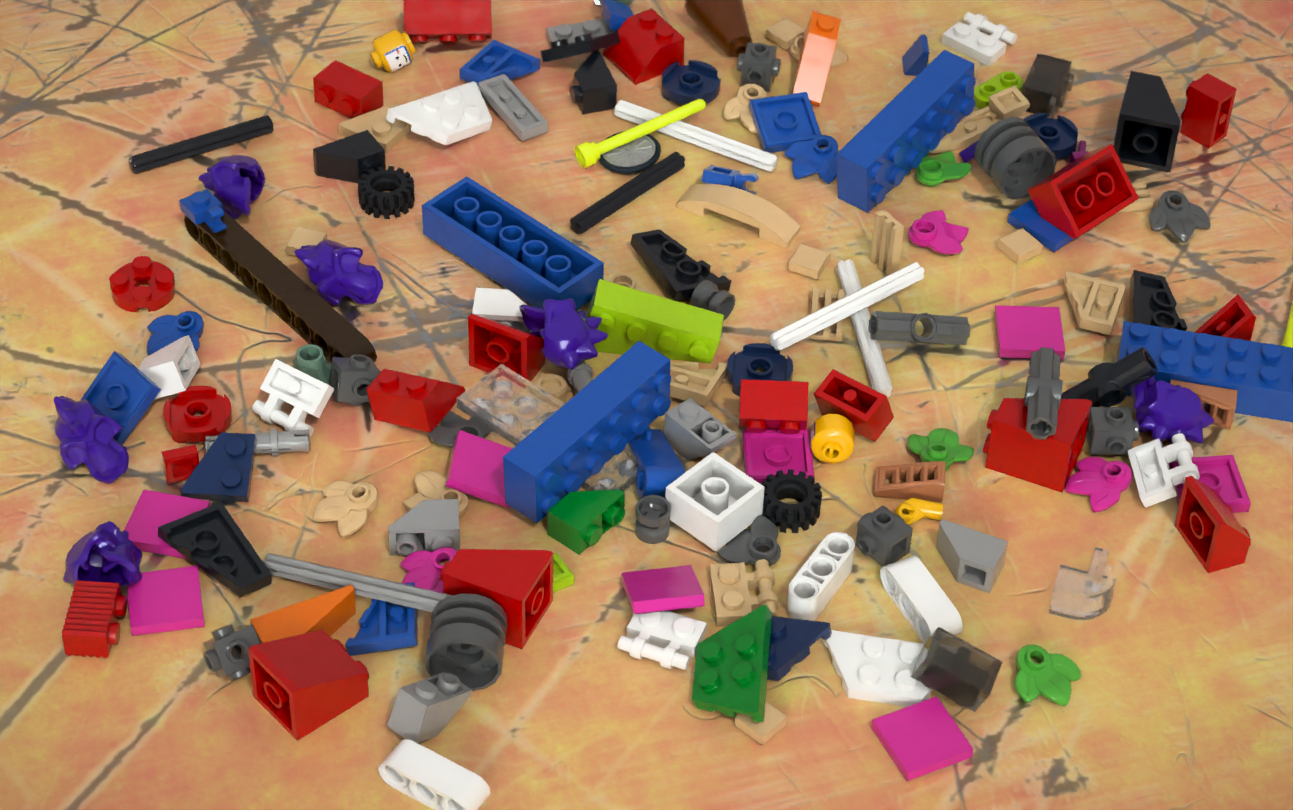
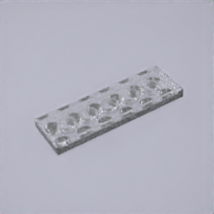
[456,364,639,492]

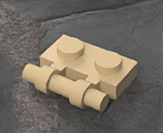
[709,559,779,627]

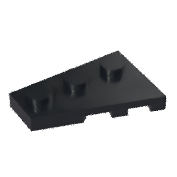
[630,229,731,301]
[1130,270,1188,331]
[158,502,272,597]

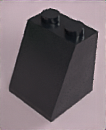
[1113,71,1181,173]

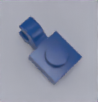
[702,165,759,195]
[179,189,226,233]

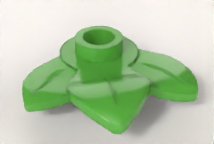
[914,151,971,186]
[907,428,974,471]
[1014,645,1082,706]

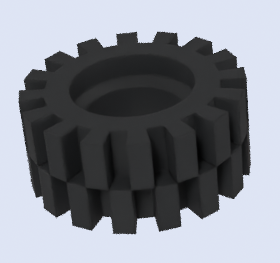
[358,166,415,219]
[761,469,822,533]

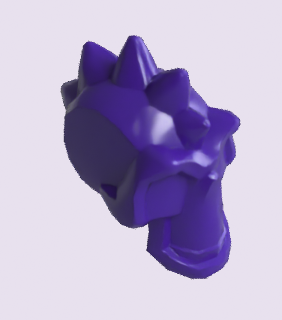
[198,155,265,219]
[295,239,383,306]
[519,298,608,370]
[1130,376,1214,444]
[54,396,129,483]
[63,521,143,586]

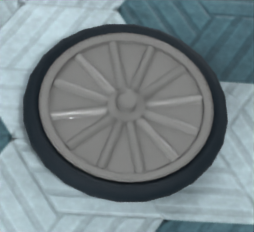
[598,131,661,174]

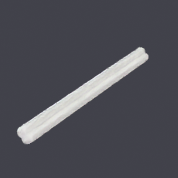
[614,100,778,172]
[837,259,893,398]
[770,262,925,351]

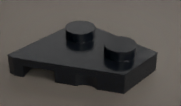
[540,31,620,63]

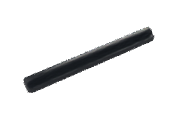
[129,115,274,174]
[570,152,685,234]

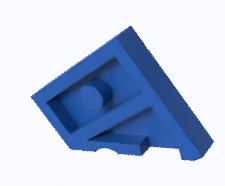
[460,40,540,86]
[346,582,418,656]

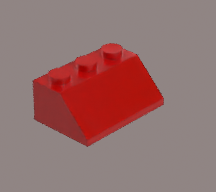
[403,0,492,44]
[1027,144,1139,239]

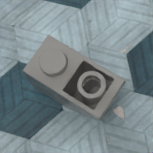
[664,398,736,460]
[388,499,460,556]
[936,519,1008,593]
[387,672,472,743]

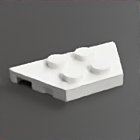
[386,81,492,145]
[822,630,962,707]

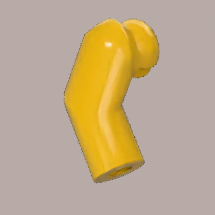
[894,498,944,525]

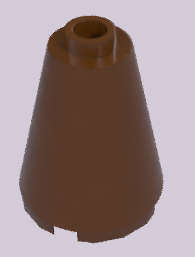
[685,0,752,57]

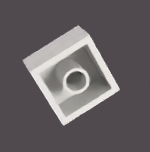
[665,452,765,552]

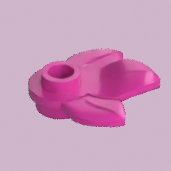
[908,211,969,254]
[1065,457,1132,513]
[400,547,458,593]

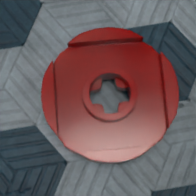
[109,256,175,313]
[163,385,232,443]

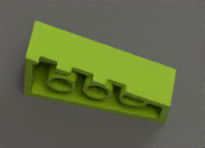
[586,279,724,364]

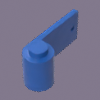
[628,425,685,498]

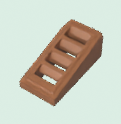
[1170,380,1238,429]
[874,461,946,502]

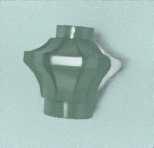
[292,344,331,385]

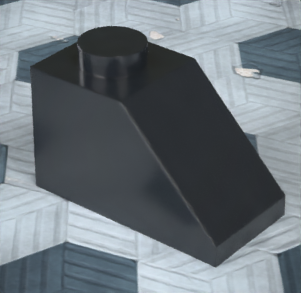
[570,50,617,115]
[313,130,386,183]

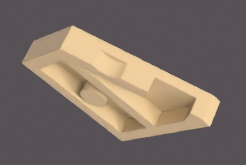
[338,103,412,154]
[1064,271,1126,335]
[670,361,727,407]

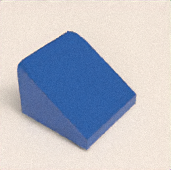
[602,0,634,31]
[902,35,929,76]

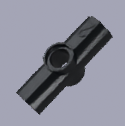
[1061,347,1158,407]

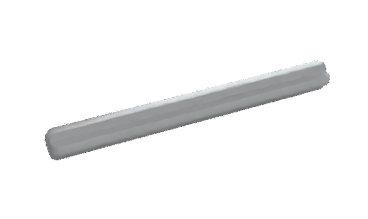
[263,553,452,612]

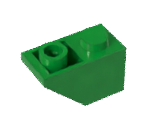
[547,489,625,555]

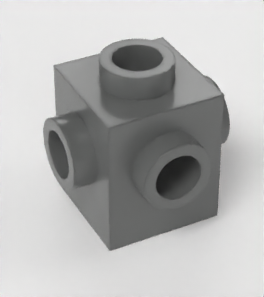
[737,42,781,92]
[329,354,381,405]
[1086,407,1139,455]
[855,505,913,567]
[203,624,260,680]

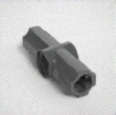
[868,311,970,345]
[1024,347,1063,440]

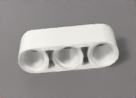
[787,532,855,621]
[880,556,963,645]
[378,739,491,810]

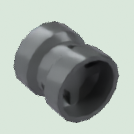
[690,280,735,321]
[635,495,671,544]

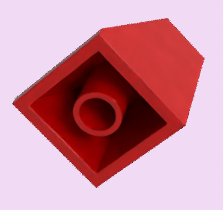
[983,398,1092,493]
[440,549,553,649]
[248,630,369,741]

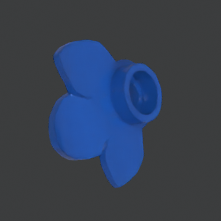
[784,135,838,184]
[147,311,204,356]

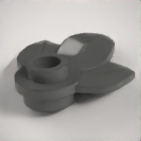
[1149,190,1210,243]
[427,410,493,448]
[718,515,781,566]

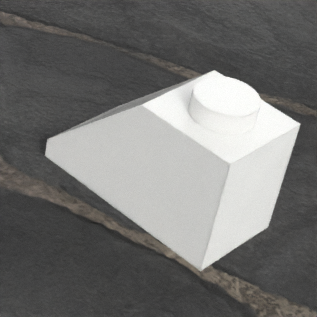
[472,288,531,334]
[138,335,201,399]

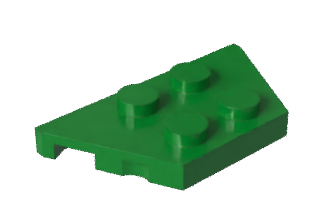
[692,605,772,722]

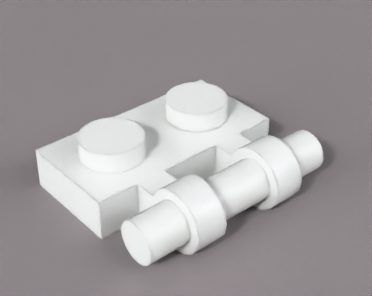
[941,12,1017,66]
[252,359,334,437]
[1127,433,1200,508]
[618,611,707,670]

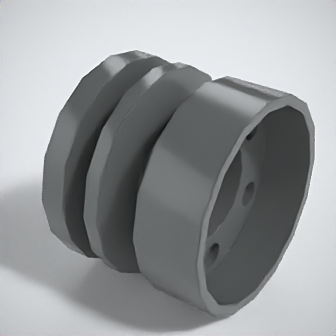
[974,117,1057,199]
[425,593,507,691]

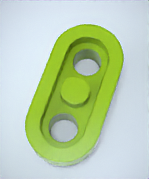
[974,71,1024,109]

